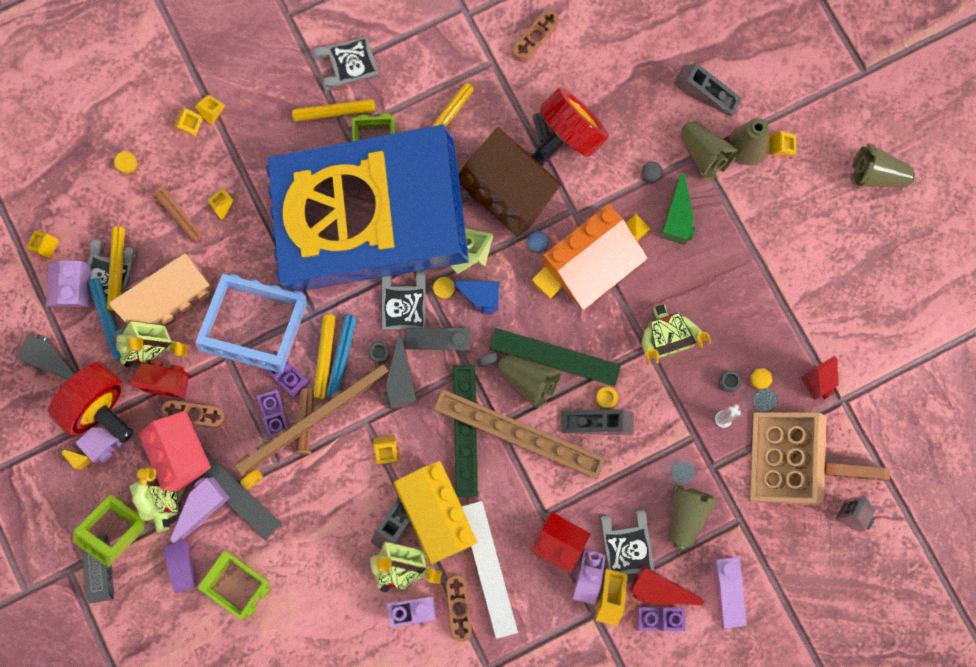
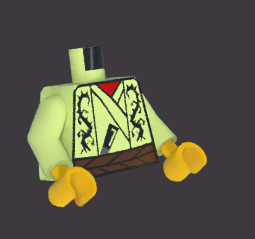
[641,305,711,364]
[116,321,187,367]
[130,467,185,532]
[370,542,442,592]

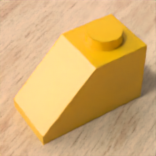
[595,569,628,626]

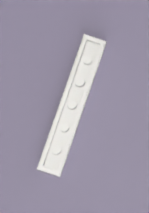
[462,501,518,639]

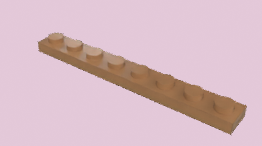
[235,364,389,477]
[434,389,606,480]

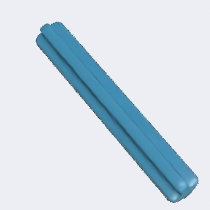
[88,278,121,360]
[326,315,356,399]

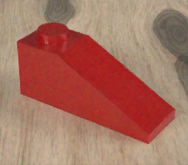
[801,355,839,400]
[630,565,705,606]

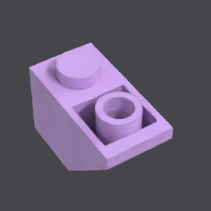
[76,427,129,464]
[573,549,606,605]
[387,597,437,627]

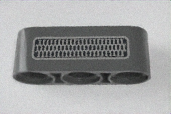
[82,535,114,603]

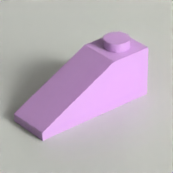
[170,477,230,543]
[712,557,746,629]

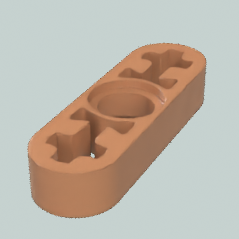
[513,10,559,62]
[161,400,226,428]
[825,463,890,481]
[446,575,472,642]

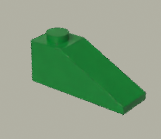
[660,173,695,245]

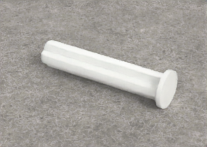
[715,404,741,428]

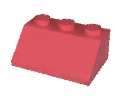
[138,411,211,492]

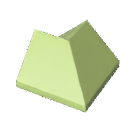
[451,228,493,274]

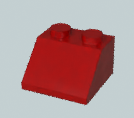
[130,361,190,400]
[530,512,591,573]

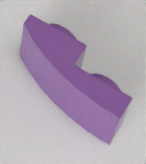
[264,350,309,397]
[257,389,290,438]
[164,540,197,593]
[636,607,685,631]

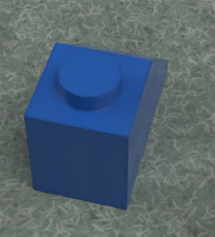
[455,280,499,315]

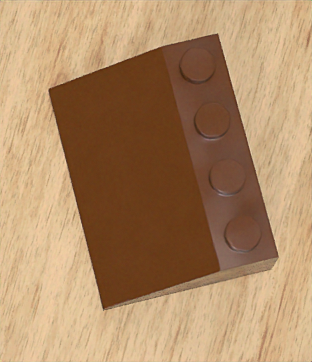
[459,127,562,237]

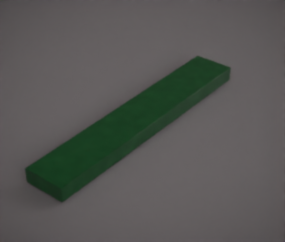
[489,328,621,387]
[453,365,478,498]

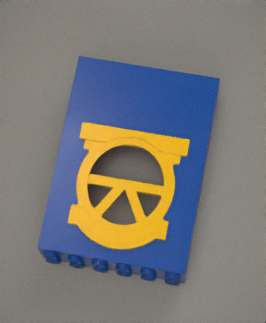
[266,124,469,291]

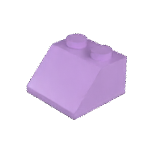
[46,261,91,307]

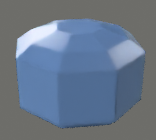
[527,231,549,253]

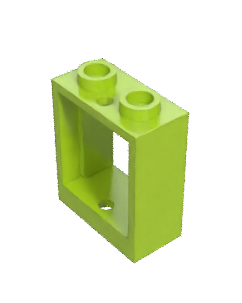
[352,114,396,141]
[72,494,146,568]
[197,550,271,620]

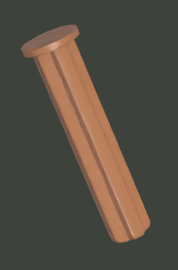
[152,186,202,243]
[293,388,314,455]

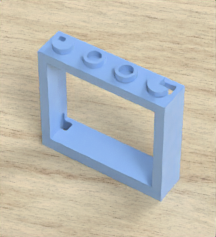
[195,274,307,373]

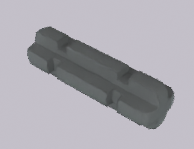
[533,112,550,143]

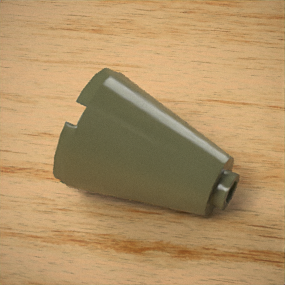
[728,118,770,166]
[681,122,737,180]
[851,143,915,188]
[498,355,561,409]
[670,485,718,550]

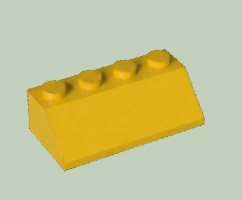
[393,461,478,565]

